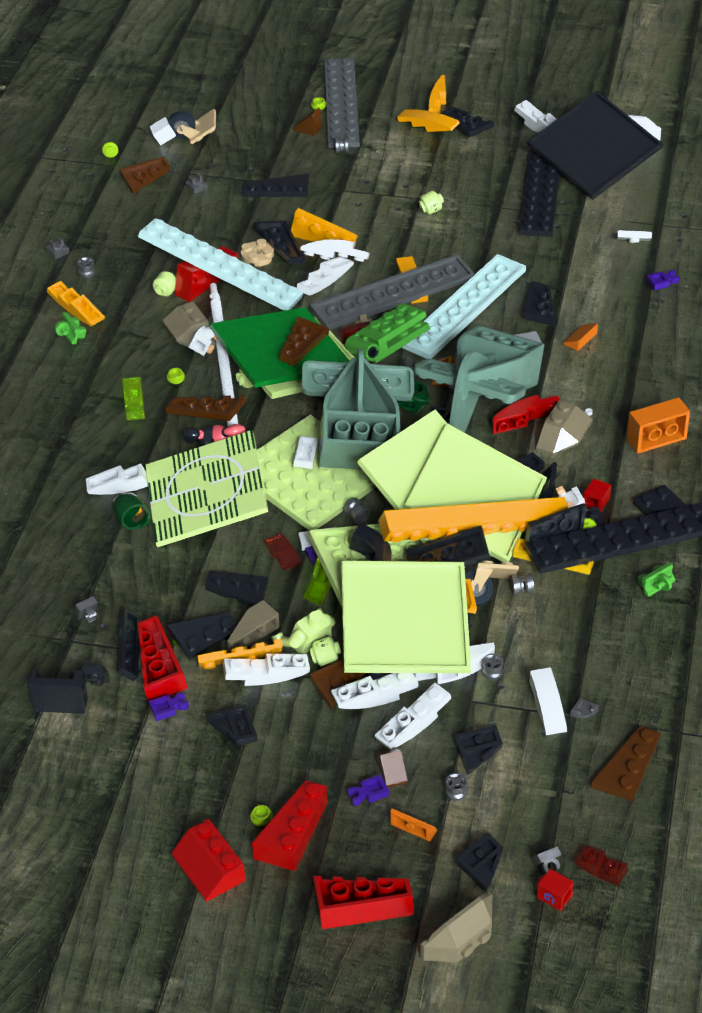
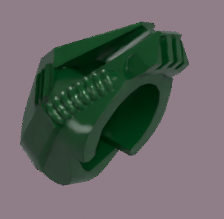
[397,380,430,413]

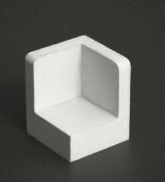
[150,117,176,145]

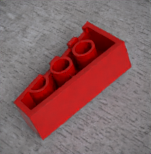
[252,781,327,871]

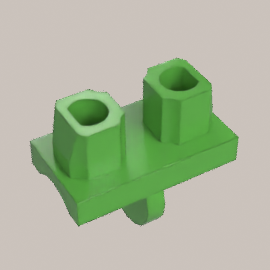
[55,312,86,344]
[638,562,675,597]

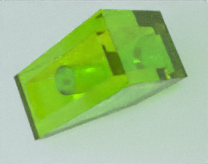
[122,377,145,420]
[303,558,331,605]

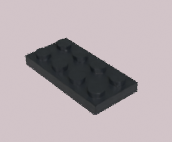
[405,525,491,567]

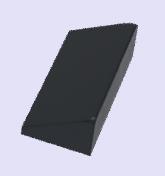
[538,462,557,499]

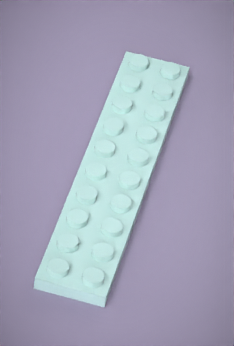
[138,218,303,311]
[401,254,526,359]

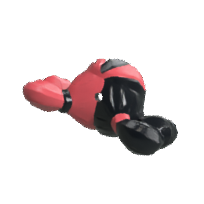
[182,424,246,446]

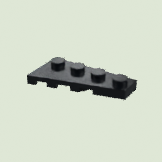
[243,173,309,197]

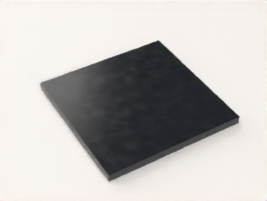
[527,91,663,200]

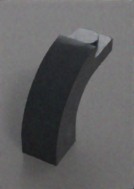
[349,523,392,561]

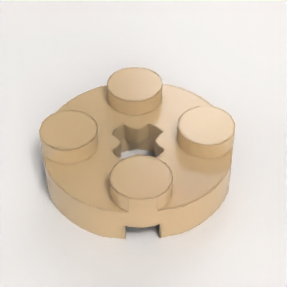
[241,239,274,266]

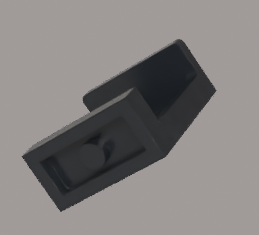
[27,669,88,714]

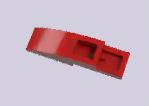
[492,395,560,434]

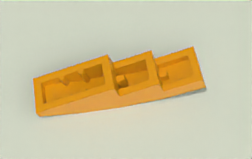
[429,75,446,113]
[397,109,460,132]
[47,281,105,326]

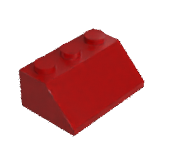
[171,819,245,902]

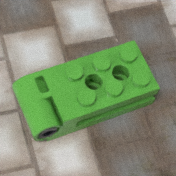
[345,303,430,363]

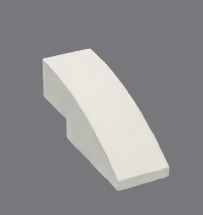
[86,464,148,495]
[529,667,567,735]

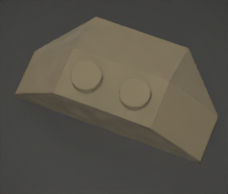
[162,302,216,347]
[536,401,593,456]
[420,892,493,962]

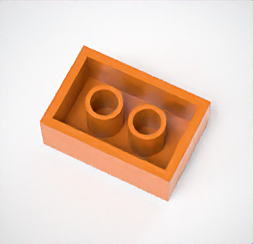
[627,398,690,454]

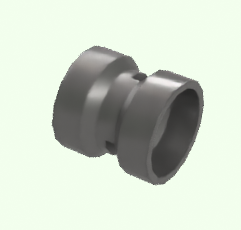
[344,498,370,524]
[510,573,534,595]

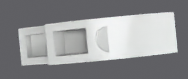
[514,100,557,133]
[300,240,370,262]
[414,642,495,684]
[223,654,310,686]
[331,673,418,709]
[374,683,451,749]

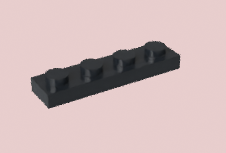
[117,607,140,681]

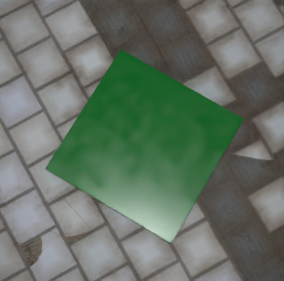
[210,307,350,388]

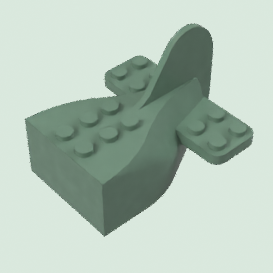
[414,325,544,432]
[302,349,414,470]

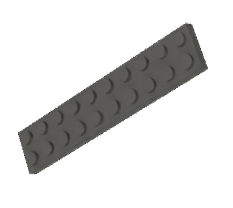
[324,58,360,148]
[310,254,475,330]

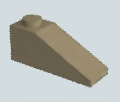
[227,600,279,653]

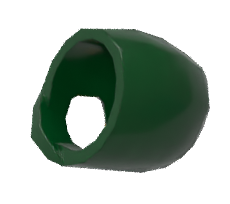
[112,492,151,530]

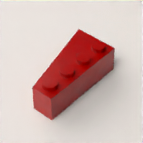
[175,246,238,302]
[138,615,188,702]
[313,876,414,929]

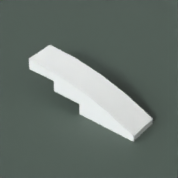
[297,256,354,296]

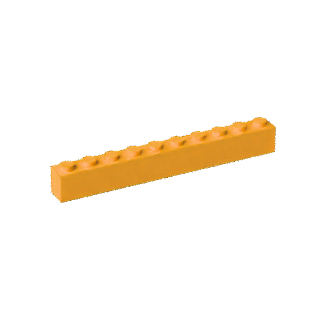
[378,497,568,542]

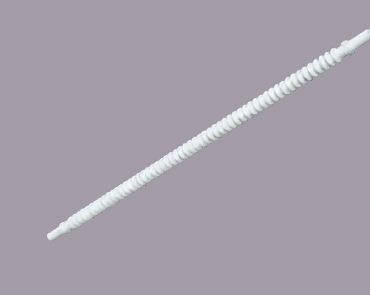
[210,283,238,426]

